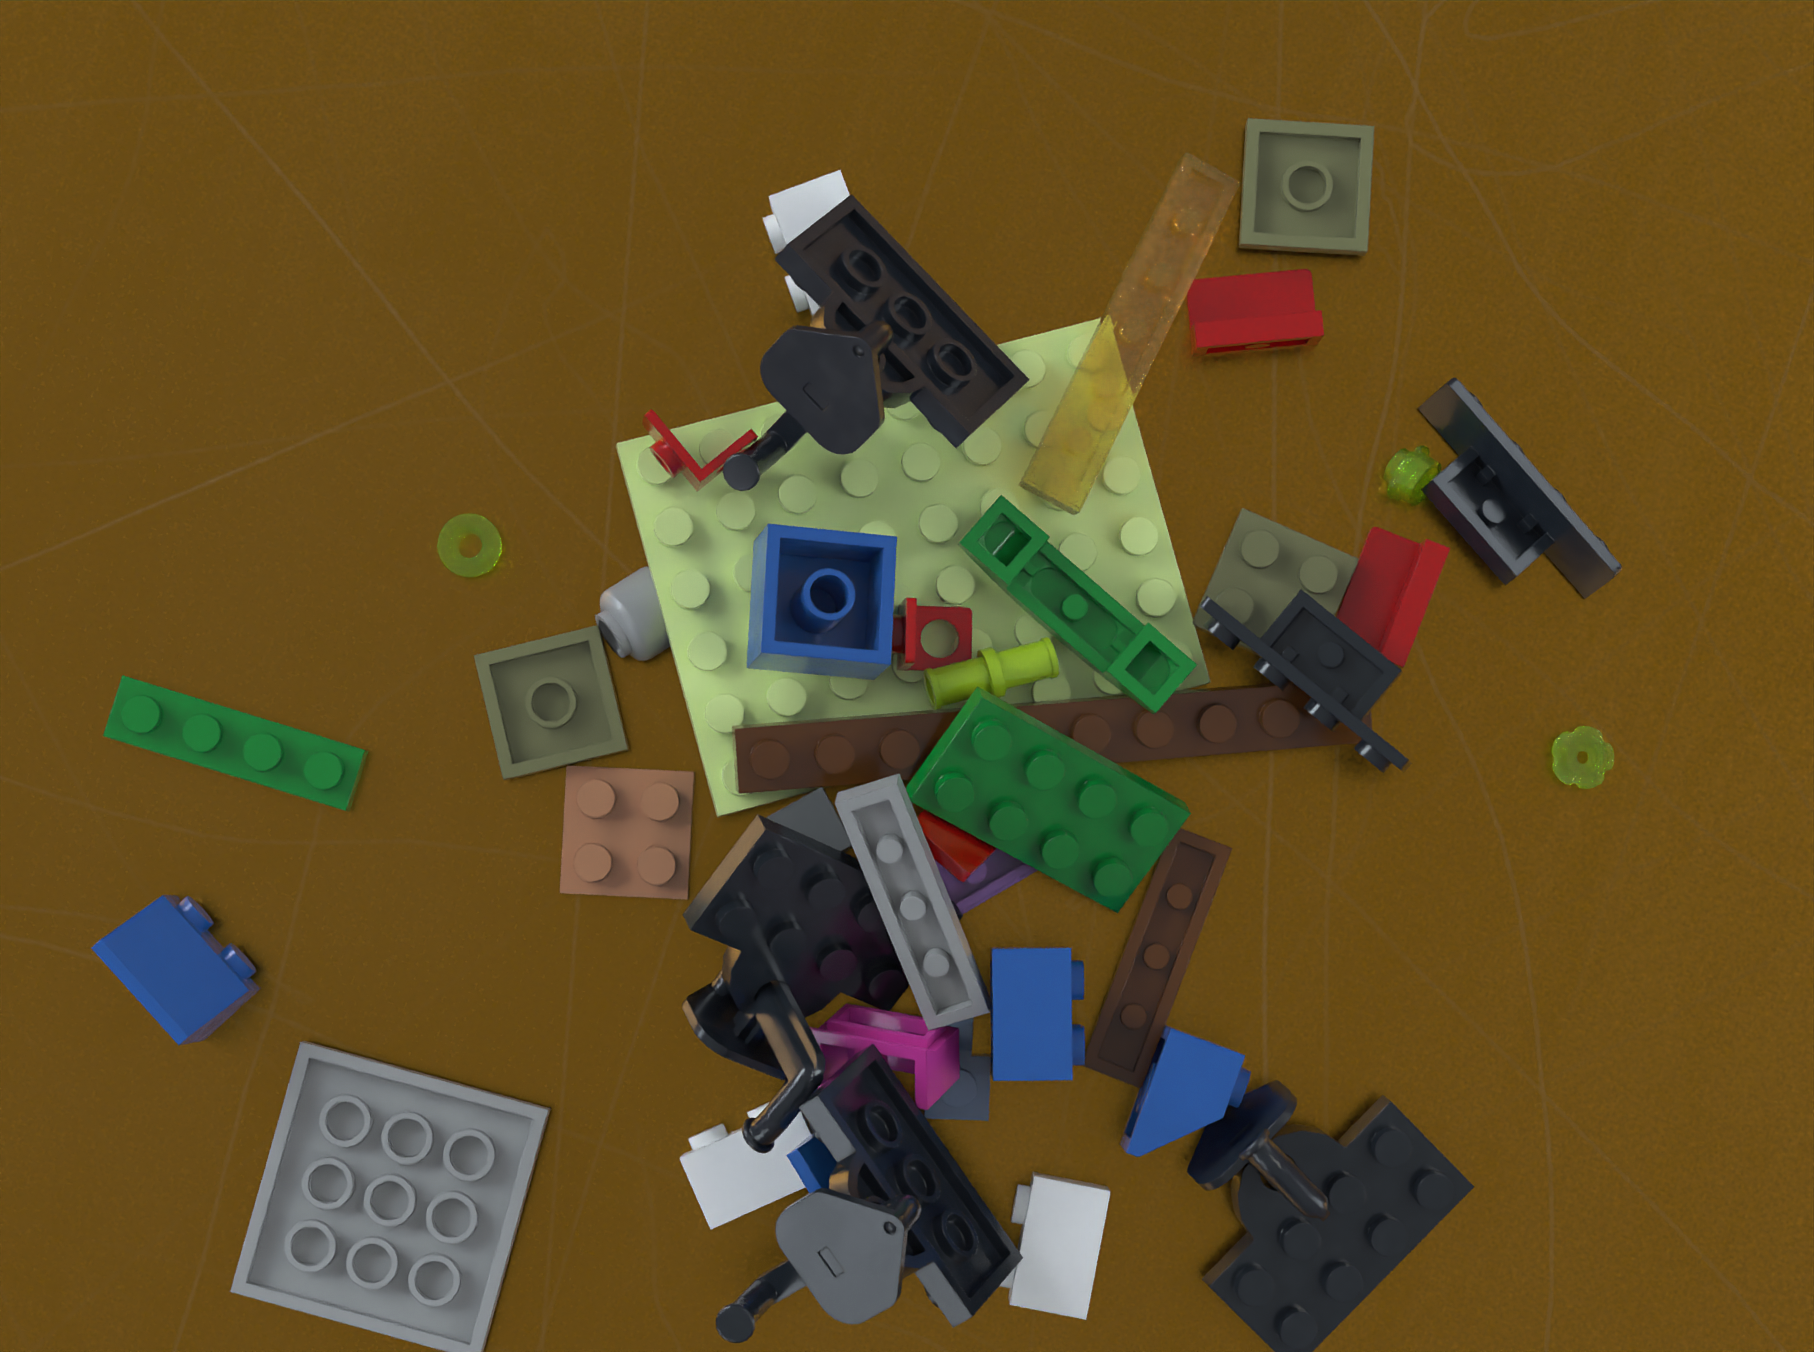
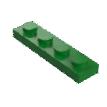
[103,675,369,811]

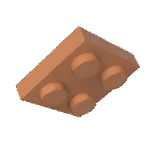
[560,765,696,899]

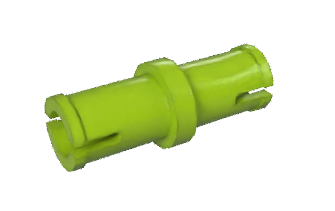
[923,637,1059,710]

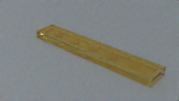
[1018,152,1241,516]

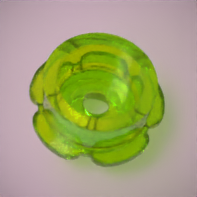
[1383,445,1441,506]
[1551,726,1615,789]

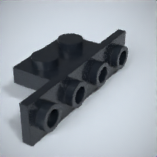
[1418,378,1622,599]
[1199,589,1412,773]

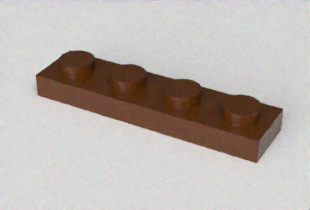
[1084,828,1232,1088]

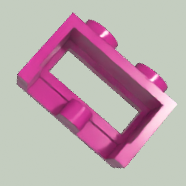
[810,1003,960,1110]

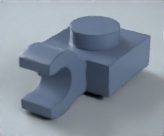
[924,1018,991,1121]

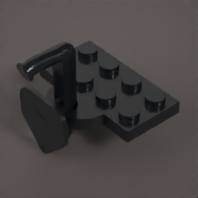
[723,194,1030,491]
[682,814,963,1154]
[716,1044,1023,1343]
[1187,1080,1474,1352]

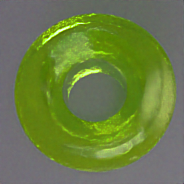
[437,513,502,578]

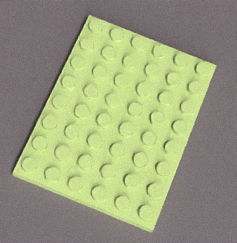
[616,316,1211,817]

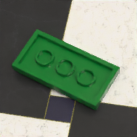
[906,686,1191,913]

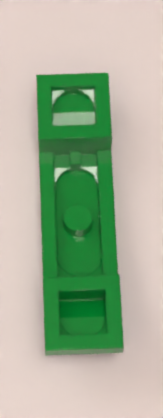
[958,495,1197,714]

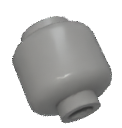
[595,566,670,661]

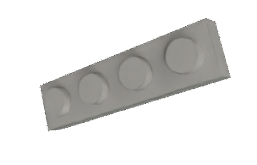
[835,774,991,1031]

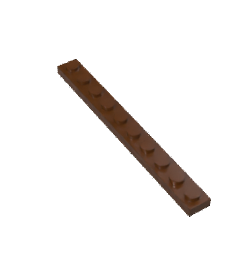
[732,682,1372,794]

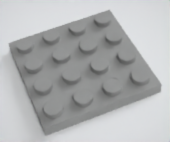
[230,1041,551,1352]

